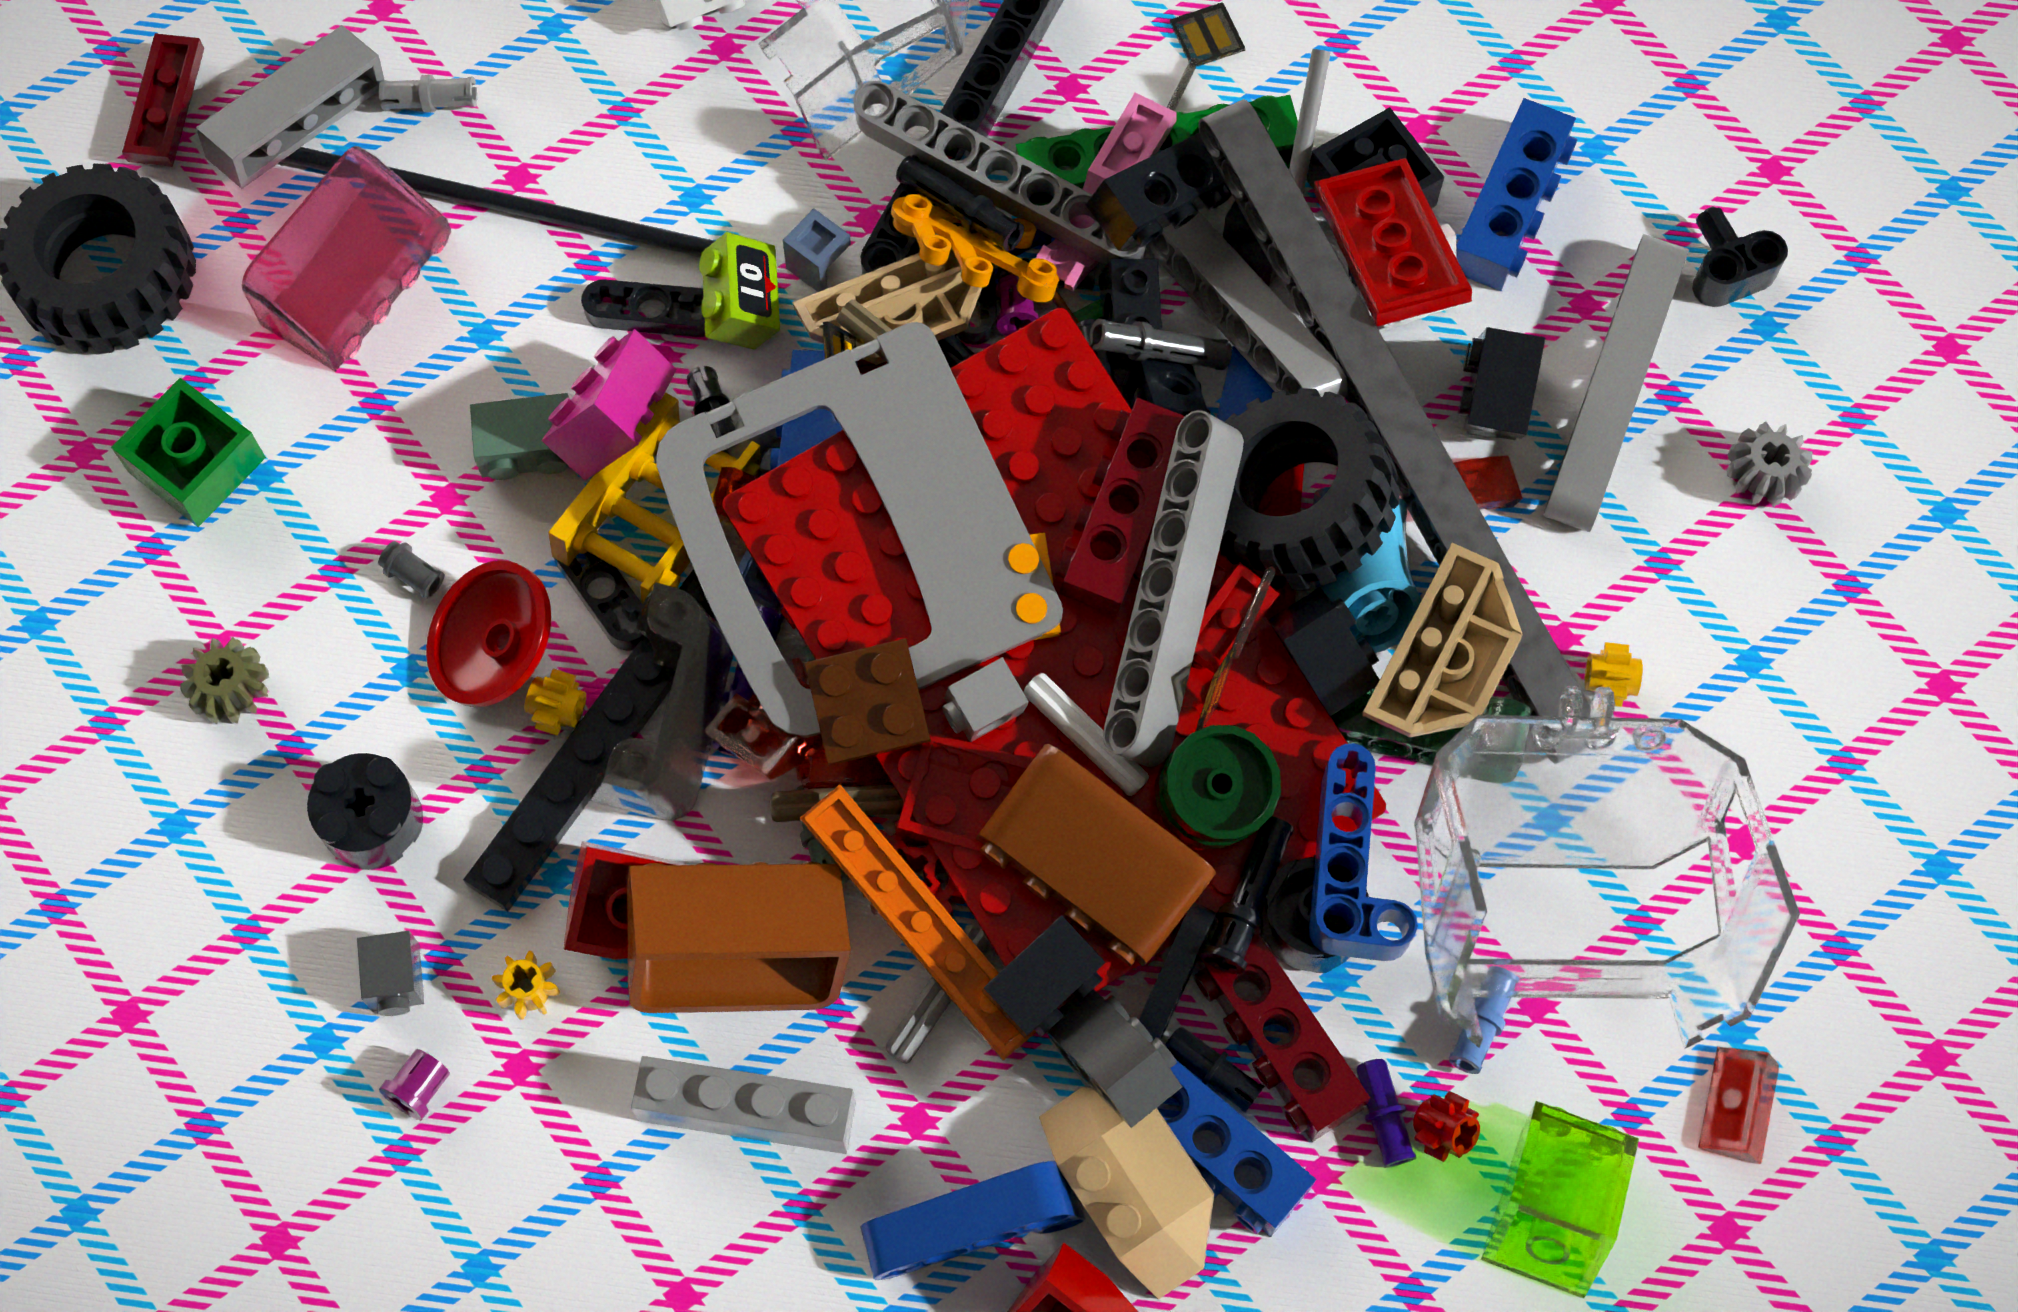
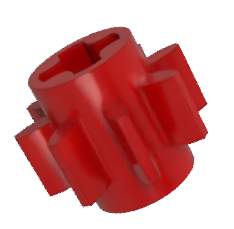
[1413,1091,1480,1162]

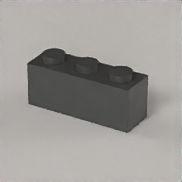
[1046,989,1182,1128]

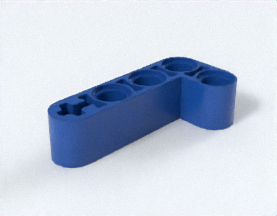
[1309,743,1418,961]
[860,1161,1085,1280]

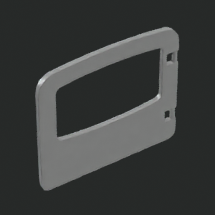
[656,322,1063,738]

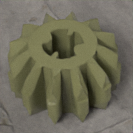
[180,637,269,724]

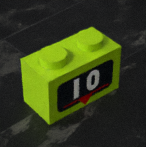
[699,232,780,350]

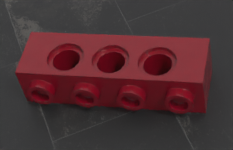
[1055,397,1185,616]
[1194,934,1371,1142]

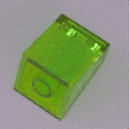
[1481,1101,1639,1299]

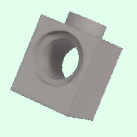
[942,657,1029,742]

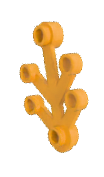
[891,194,1059,302]

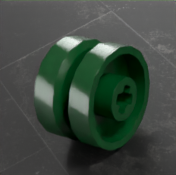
[1155,725,1281,849]

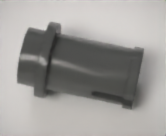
[378,541,445,599]

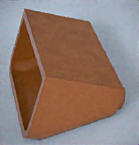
[976,744,1216,966]
[627,862,851,1013]

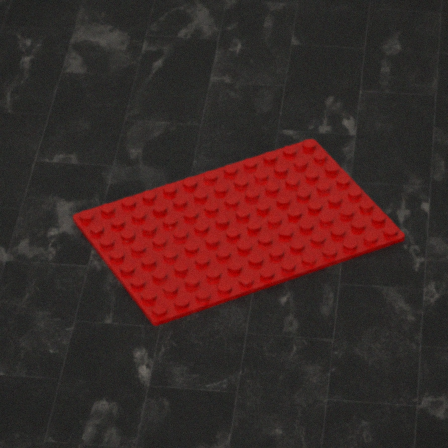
[722,308,1386,1009]

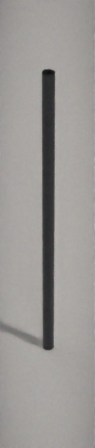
[282,147,715,257]

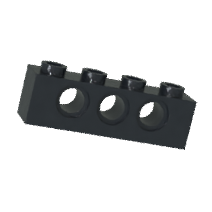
[1085,132,1232,251]

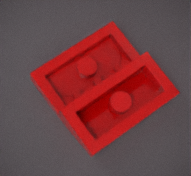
[1130,553,1280,674]

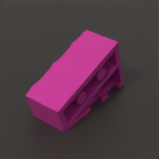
[541,329,677,481]

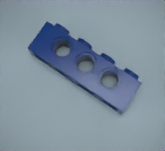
[1456,98,1578,291]
[1164,1059,1317,1237]

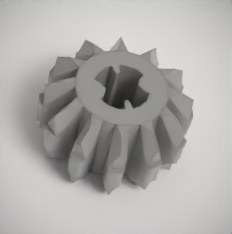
[1727,421,1813,508]

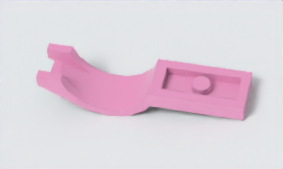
[1035,93,1177,292]

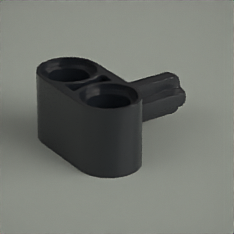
[1692,206,1788,307]

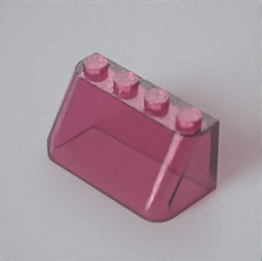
[242,146,452,372]

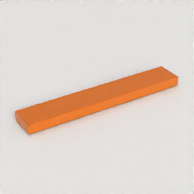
[800,785,1036,1061]

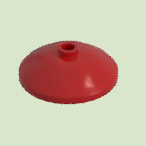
[426,560,551,707]

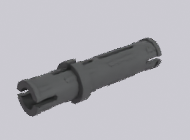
[1089,319,1232,370]

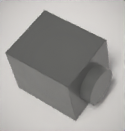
[357,930,424,1016]

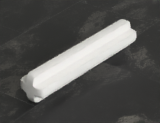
[1024,673,1149,796]

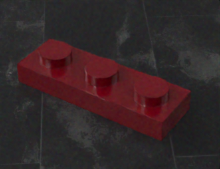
[122,33,205,167]

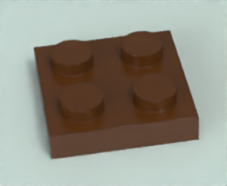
[804,638,931,766]

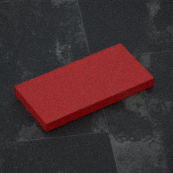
[1314,158,1472,326]

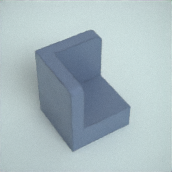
[782,208,851,292]

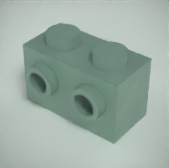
[470,393,570,480]

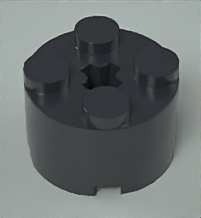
[307,753,423,870]
[1261,855,1369,973]

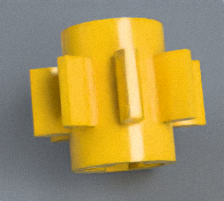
[1585,642,1643,707]
[524,668,586,736]
[492,951,560,1020]

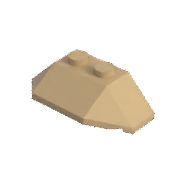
[792,248,982,365]
[1363,543,1523,737]
[1039,1087,1214,1300]

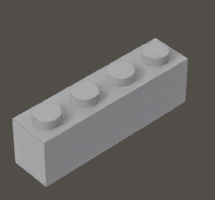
[196,25,384,189]
[631,1056,856,1154]

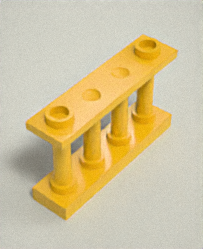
[548,392,761,614]

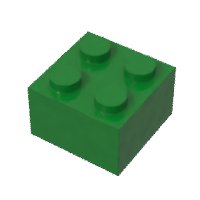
[111,378,266,527]

